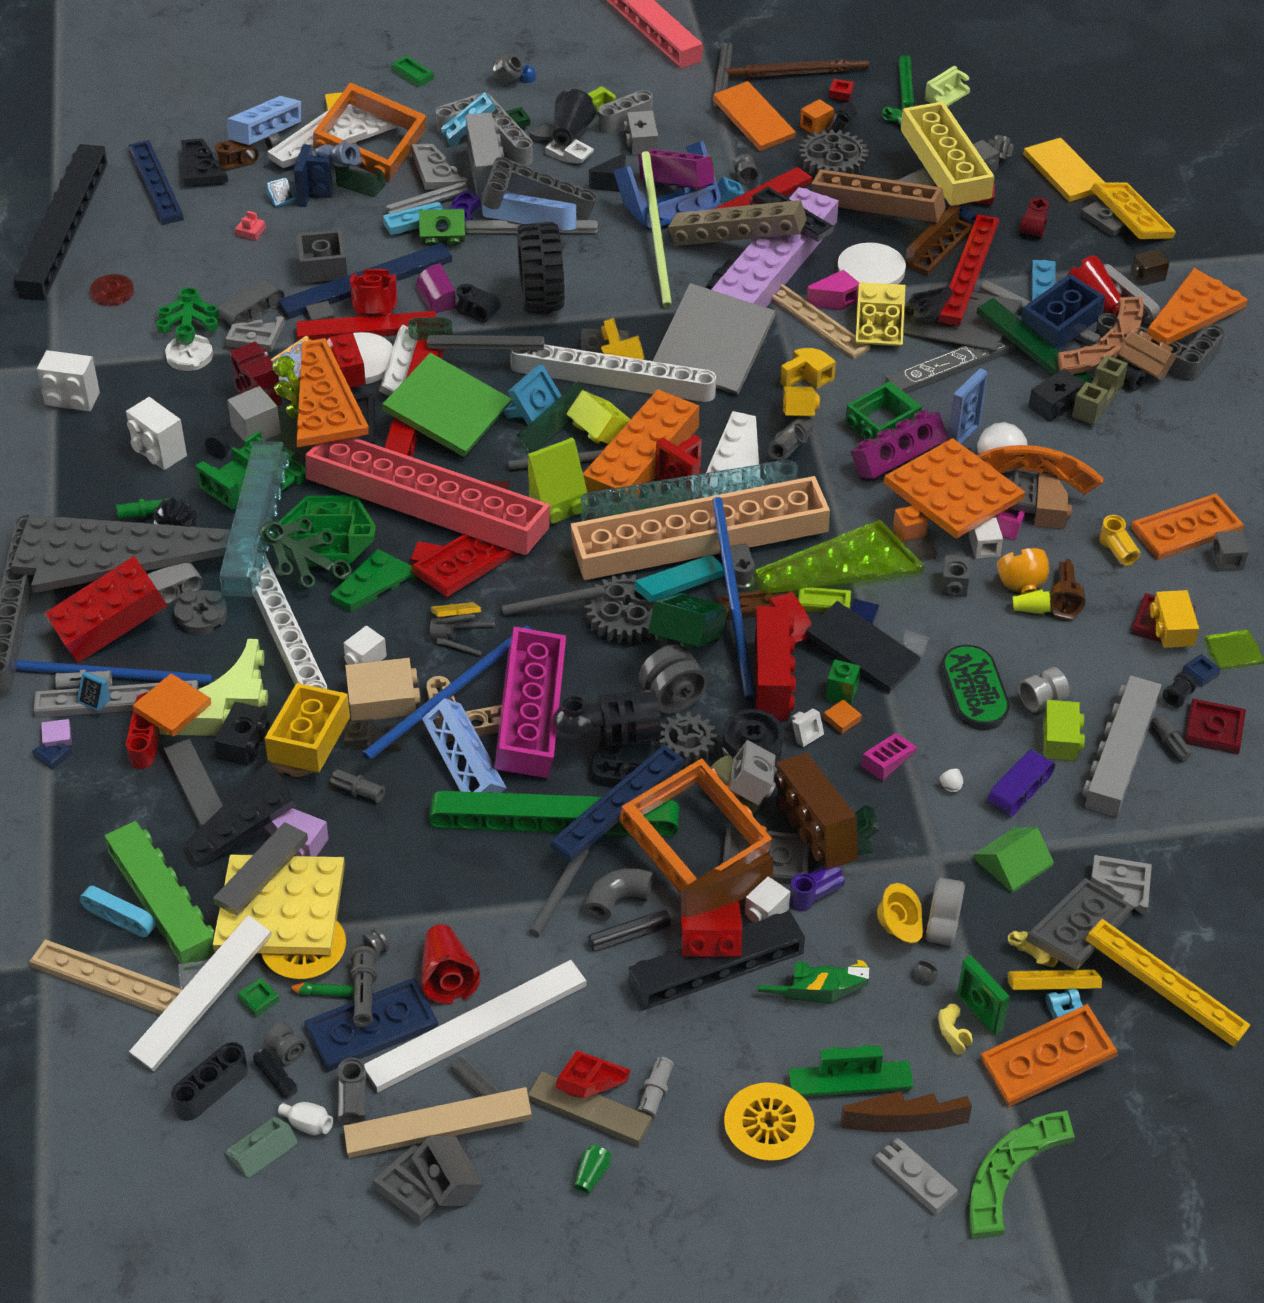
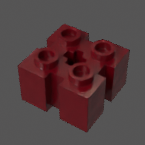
[230,341,283,406]

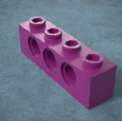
[850,410,948,478]

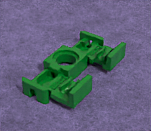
[232,431,306,491]

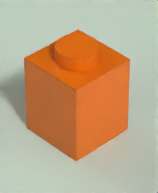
[800,99,834,136]
[893,505,929,548]

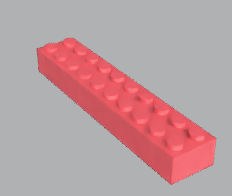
[305,438,550,555]

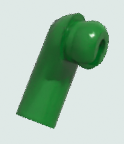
[882,106,902,126]

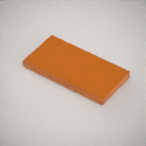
[713,81,796,151]
[1130,493,1244,560]
[980,1004,1118,1107]

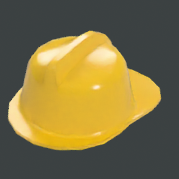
[877,883,923,943]

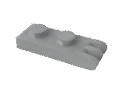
[874,1138,958,1216]

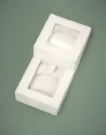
[545,139,594,163]

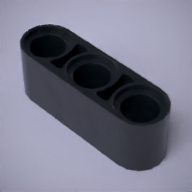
[171,1042,248,1121]

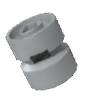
[1018,667,1070,713]

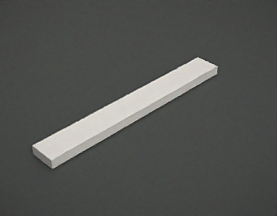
[364,960,586,1093]

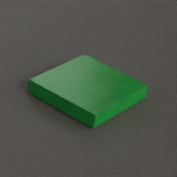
[957,955,1010,1035]

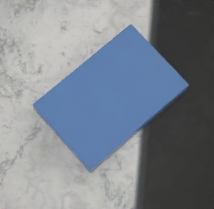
[947,368,988,445]

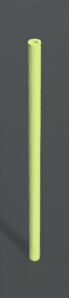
[641,151,672,308]

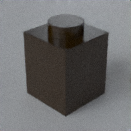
[1131,249,1170,286]

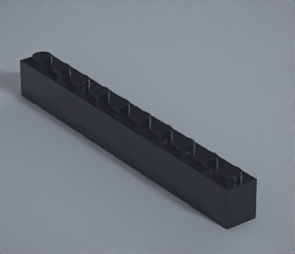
[13,144,108,301]

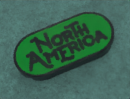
[941,645,1010,730]

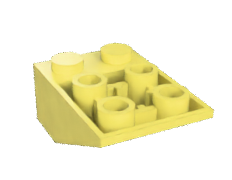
[856,282,906,346]

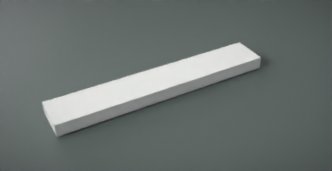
[129,915,272,1072]

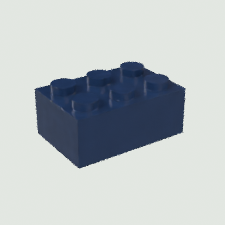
[1022,274,1105,349]

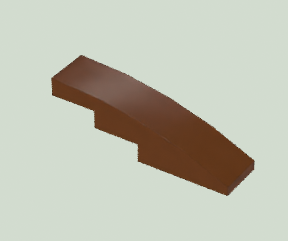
[681,854,773,917]
[840,1091,972,1132]

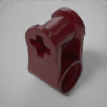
[1019,197,1049,238]

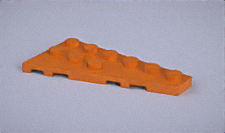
[1147,267,1249,345]
[297,338,369,447]

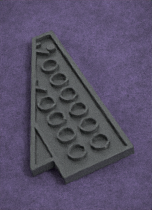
[11,515,233,593]

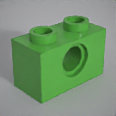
[419,209,466,245]

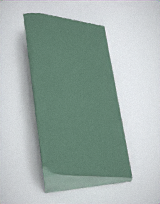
[225,1116,297,1178]

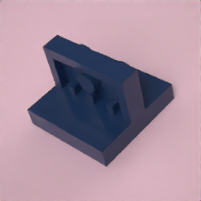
[294,144,333,207]

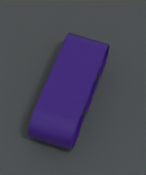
[987,749,1056,817]

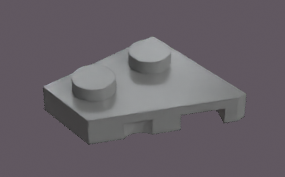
[225,316,285,352]

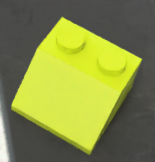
[567,390,631,444]

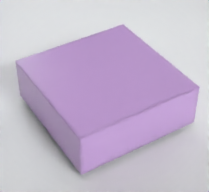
[42,719,72,747]

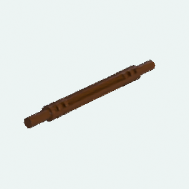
[725,59,869,78]

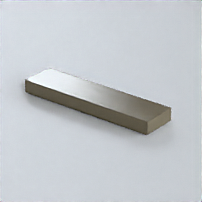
[528,1072,652,1147]

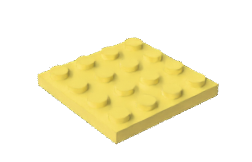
[213,855,345,955]

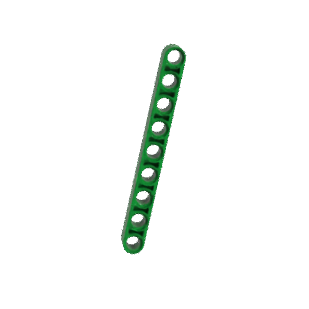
[429,791,679,837]

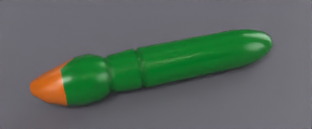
[291,982,354,997]

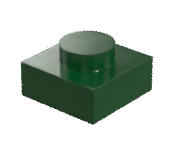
[506,107,530,128]

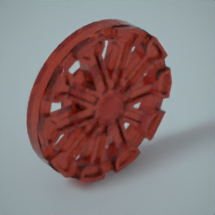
[90,274,134,306]

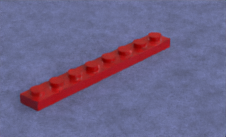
[938,214,999,326]

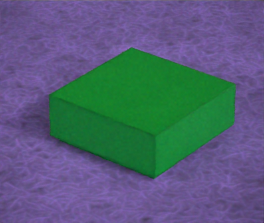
[237,977,280,1018]

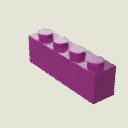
[638,149,715,190]

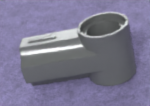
[338,1058,367,1125]

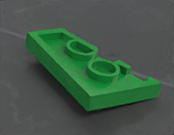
[330,549,417,612]

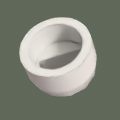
[939,769,963,792]

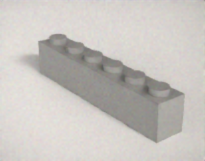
[1082,675,1162,818]

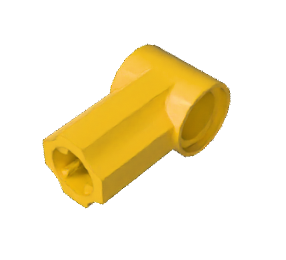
[1099,515,1141,566]

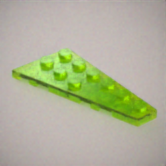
[754,519,924,593]

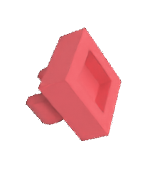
[235,211,266,241]

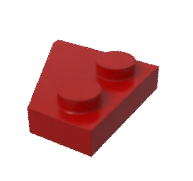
[555,1050,631,1098]

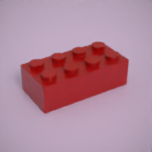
[45,556,168,663]
[755,606,796,722]

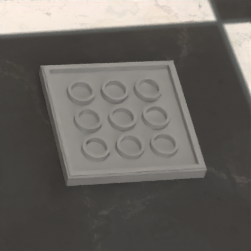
[653,283,776,395]

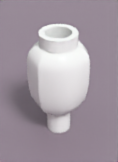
[278,1102,333,1135]

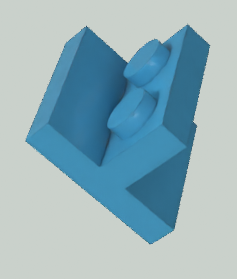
[503,364,567,432]

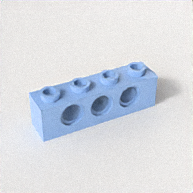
[227,96,301,145]

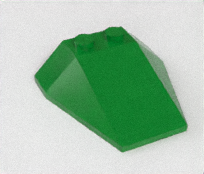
[271,496,376,567]

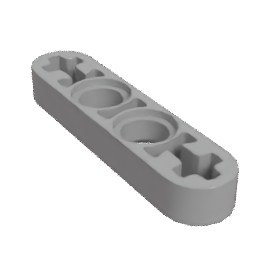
[1104,264,1161,324]

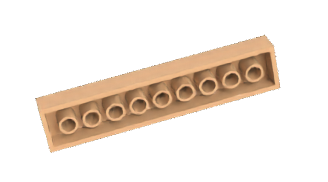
[571,476,830,580]

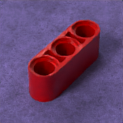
[126,692,160,769]

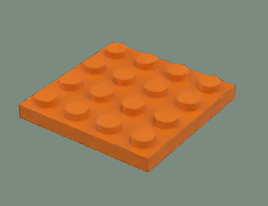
[883,438,1026,539]

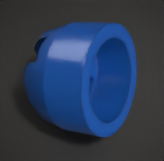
[519,65,536,83]

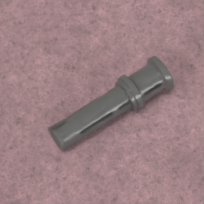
[350,946,377,1027]

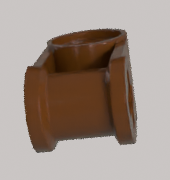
[215,140,259,171]

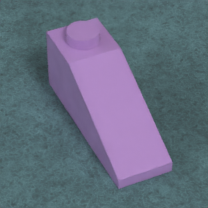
[264,808,329,857]

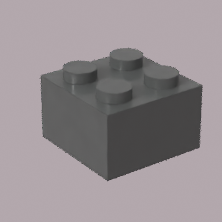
[297,229,348,283]

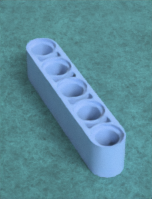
[482,192,576,230]

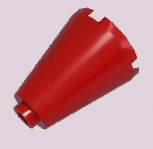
[1066,256,1122,316]
[421,924,481,1004]

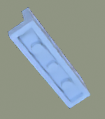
[422,698,506,793]

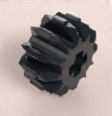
[153,497,197,527]

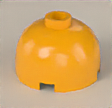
[997,548,1049,595]

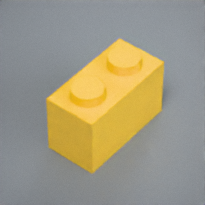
[783,387,820,416]
[1150,590,1199,648]

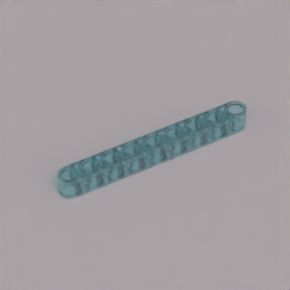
[581,460,798,521]

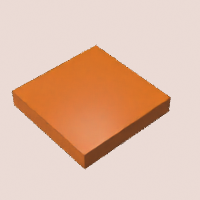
[133,673,211,737]

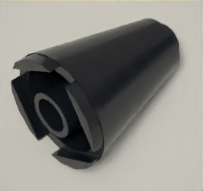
[553,89,597,146]

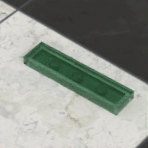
[516,381,587,453]

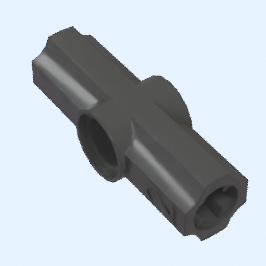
[768,416,815,462]

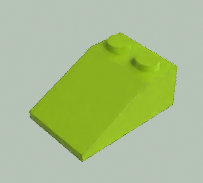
[528,437,588,525]

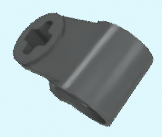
[720,543,755,591]

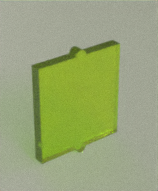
[1205,630,1264,670]

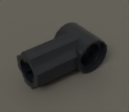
[825,102,858,134]

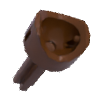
[1050,559,1086,620]

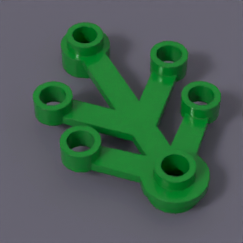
[156,287,219,345]

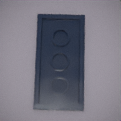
[304,977,439,1072]

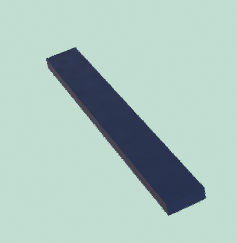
[278,243,452,319]

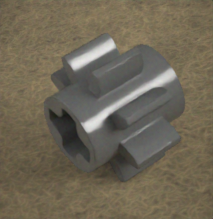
[988,135,1014,161]

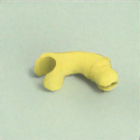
[1008,931,1058,967]
[938,1004,973,1055]

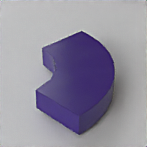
[450,189,481,223]

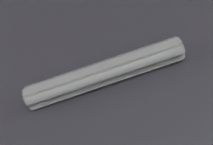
[386,182,468,214]

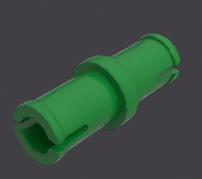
[116,498,167,520]

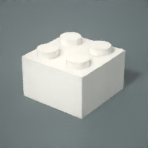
[37,350,100,411]
[126,397,187,470]

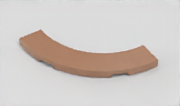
[1058,296,1143,374]

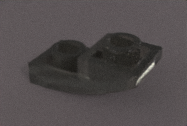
[343,719,405,751]

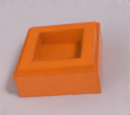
[823,700,862,734]

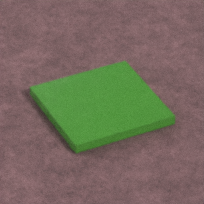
[381,353,512,457]

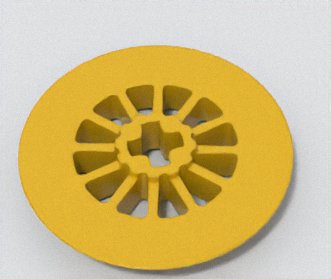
[261,921,346,979]
[724,1083,814,1160]

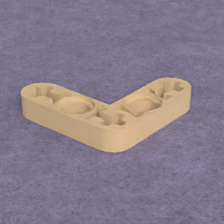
[427,676,502,742]

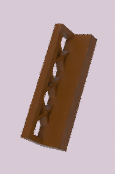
[905,205,973,276]

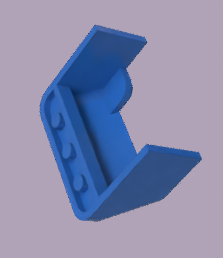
[613,141,721,229]

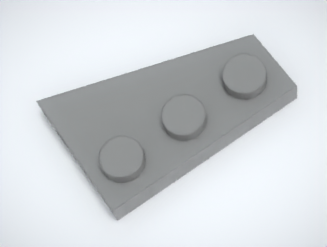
[411,144,468,190]

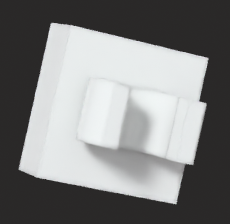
[791,709,824,747]

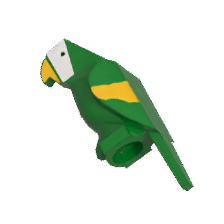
[758,959,869,1004]

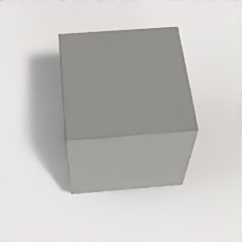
[227,386,281,442]

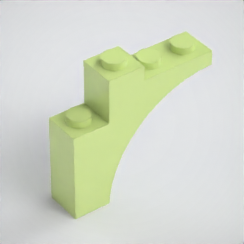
[159,639,268,736]

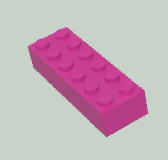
[494,627,566,778]

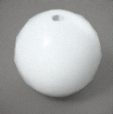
[977,422,1028,472]

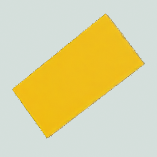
[1023,138,1105,202]
[1091,183,1176,239]

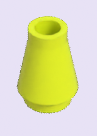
[1013,589,1051,615]

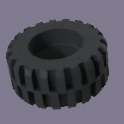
[517,222,565,313]

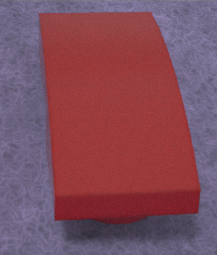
[768,592,812,644]

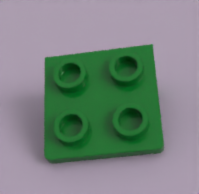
[196,459,268,510]

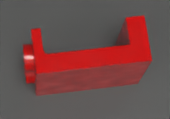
[680,901,742,957]

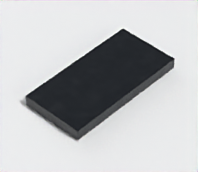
[805,601,921,693]

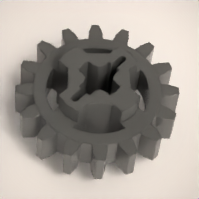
[658,712,717,765]

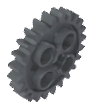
[798,129,869,174]
[585,574,666,644]

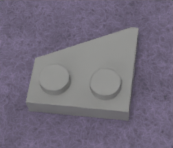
[1091,855,1152,914]

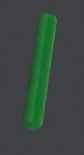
[899,55,914,109]

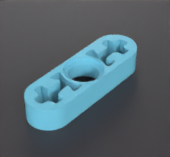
[79,886,156,937]

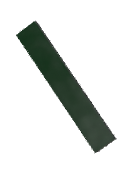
[976,298,1094,384]

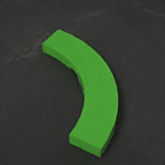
[969,1111,1075,1239]

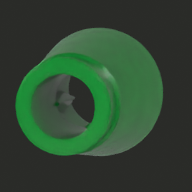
[573,1144,612,1194]

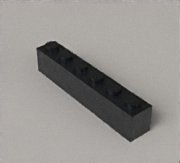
[629,911,805,1011]

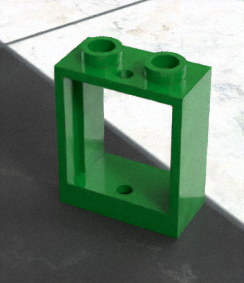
[845,381,922,440]

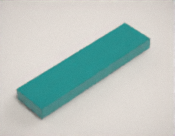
[634,555,725,602]

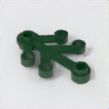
[260,517,351,590]

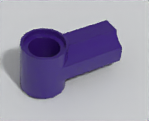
[789,867,845,911]

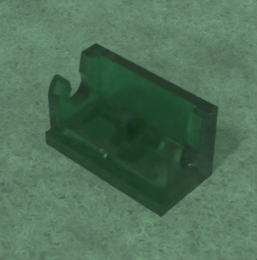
[335,165,385,198]

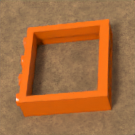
[313,82,427,181]
[619,758,772,894]

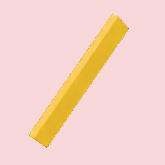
[1085,919,1250,1047]

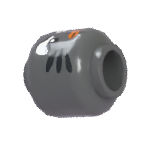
[492,53,523,85]

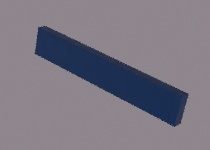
[128,140,184,225]
[550,745,685,863]

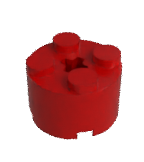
[350,269,398,316]

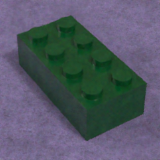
[648,593,729,649]

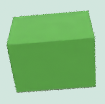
[973,827,1054,893]

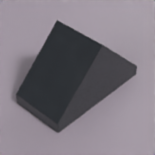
[589,154,626,192]

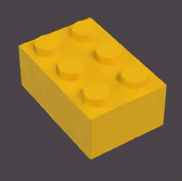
[265,683,350,773]

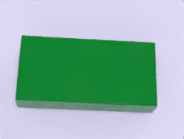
[391,56,434,87]

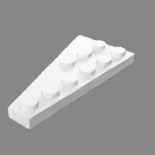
[267,104,399,168]
[694,411,761,500]

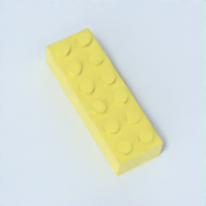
[901,101,994,206]

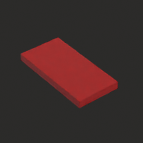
[411,534,518,597]

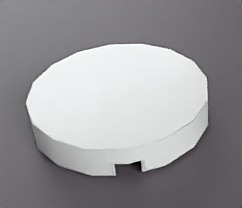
[165,335,213,371]

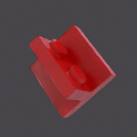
[655,434,702,501]

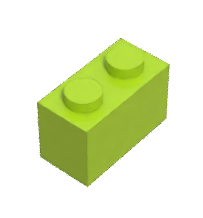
[1043,700,1085,761]

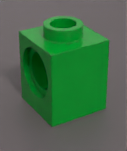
[826,660,860,706]

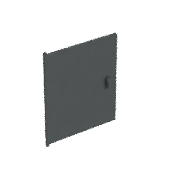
[903,284,1022,351]

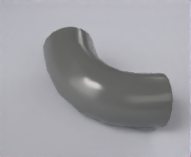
[583,868,654,920]

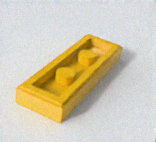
[1008,970,1102,990]

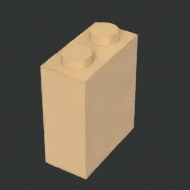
[345,658,420,722]

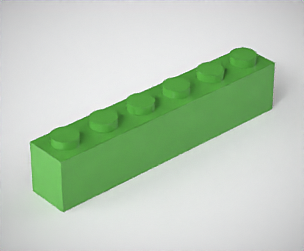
[105,821,215,970]

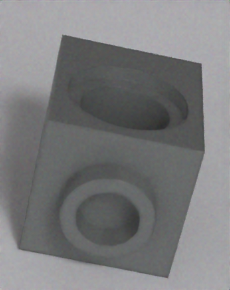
[1211,531,1248,571]
[941,554,971,597]

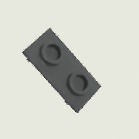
[581,329,629,353]

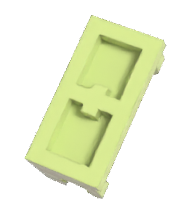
[925,66,970,107]

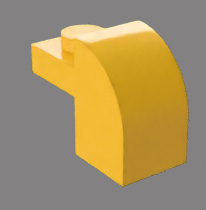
[601,318,645,360]
[780,348,836,389]

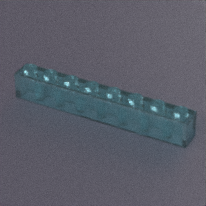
[219,441,289,597]

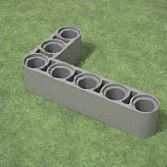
[435,93,533,166]

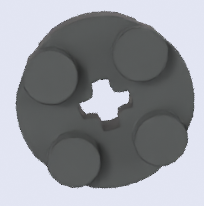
[174,590,228,635]

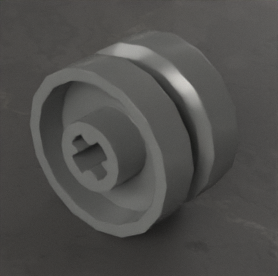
[639,644,708,714]

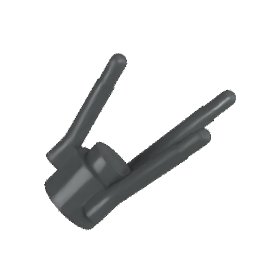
[430,614,495,656]

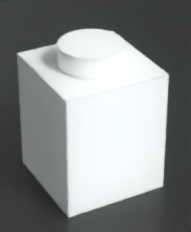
[969,518,1003,559]
[344,626,387,665]
[745,877,790,923]

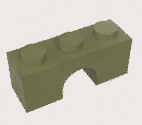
[1072,355,1128,425]

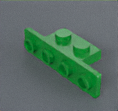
[789,1045,913,1097]

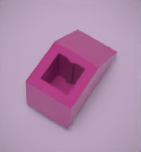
[807,270,859,310]

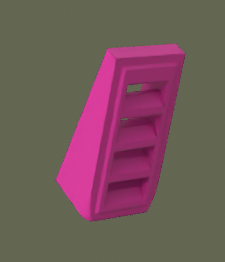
[995,508,1026,540]
[861,733,917,781]

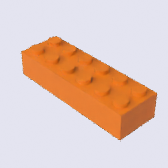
[583,389,699,509]

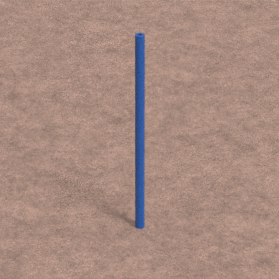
[712,497,756,700]
[362,625,530,761]
[16,660,213,685]

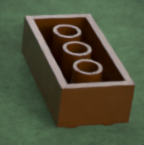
[774,752,858,870]

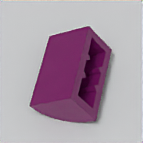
[416,263,456,313]

